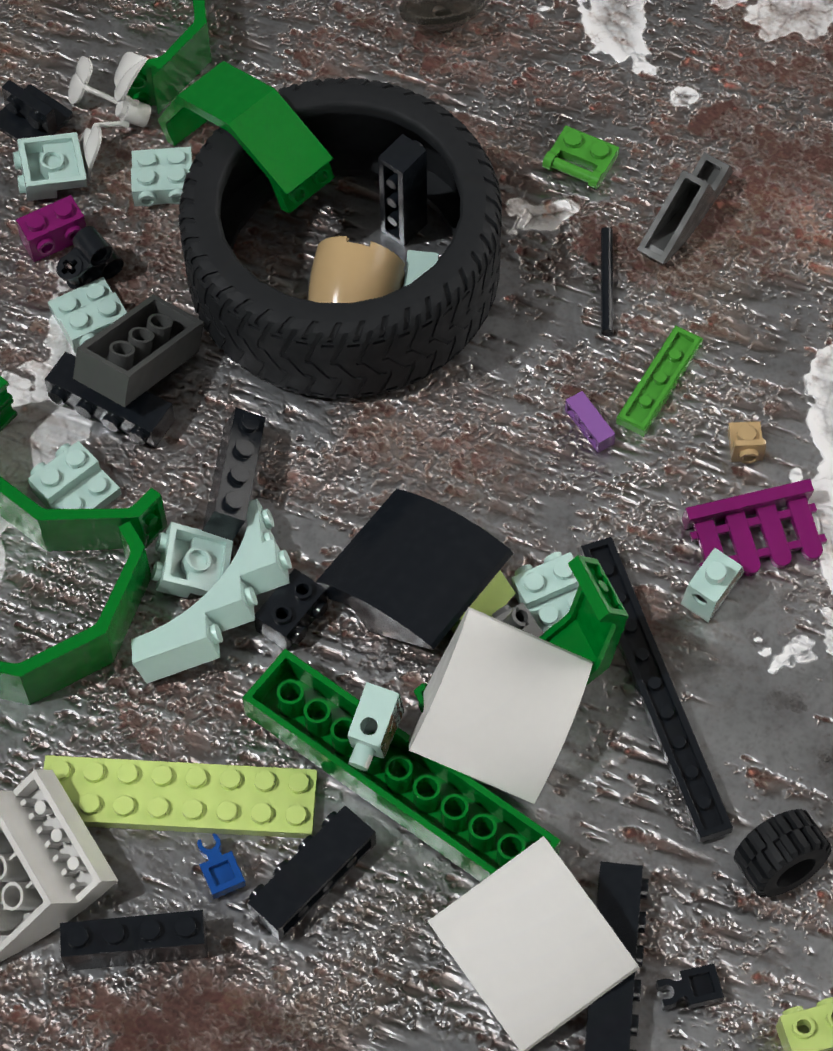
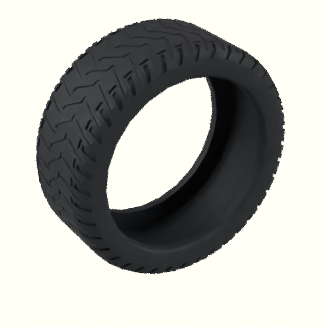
[178,78,502,399]

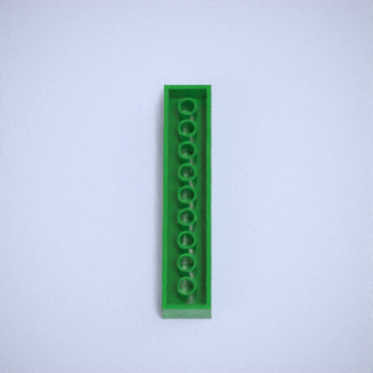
[242,649,561,882]

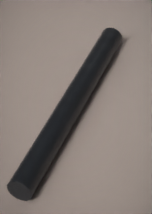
[601,227,614,336]

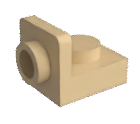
[727,421,766,464]

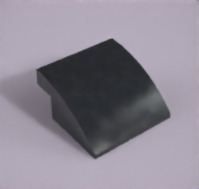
[316,488,513,650]

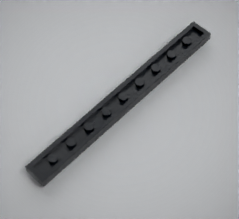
[580,537,733,843]

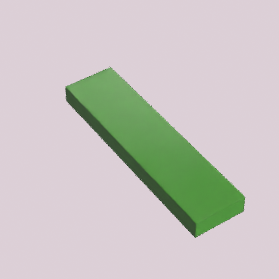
[616,325,703,437]

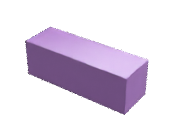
[565,391,615,453]

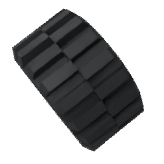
[734,809,832,898]

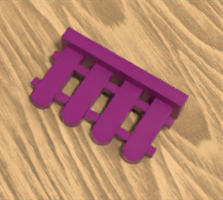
[681,479,827,576]

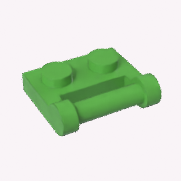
[542,126,619,190]

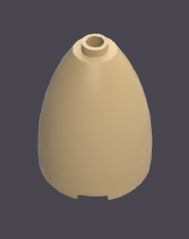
[308,236,405,303]

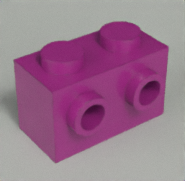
[16,195,86,262]

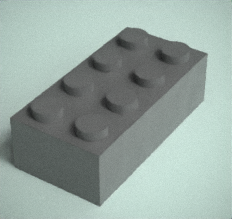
[73,294,204,407]

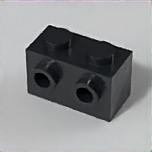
[254,568,328,650]

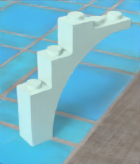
[131,498,292,684]

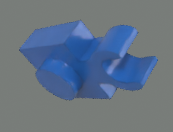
[197,833,246,899]

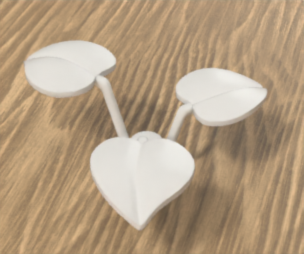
[68,52,151,181]

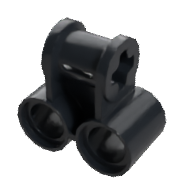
[56,226,124,290]

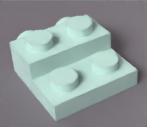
[13,132,87,201]
[131,147,193,207]
[48,277,127,354]
[28,441,122,509]
[151,522,233,598]
[511,552,579,633]

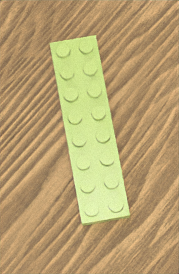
[43,755,318,838]

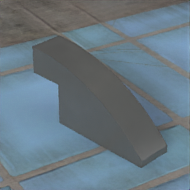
[637,152,733,265]

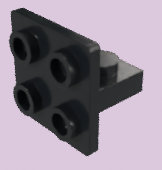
[0,80,73,142]

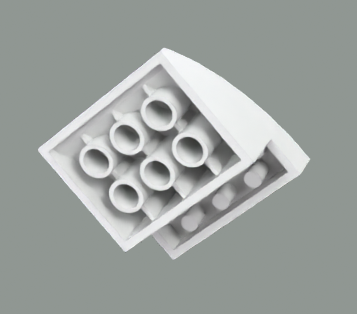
[409,607,593,804]
[0,769,118,962]
[428,836,640,1051]

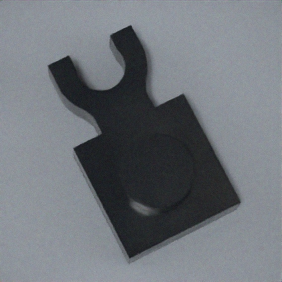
[656,964,724,1011]

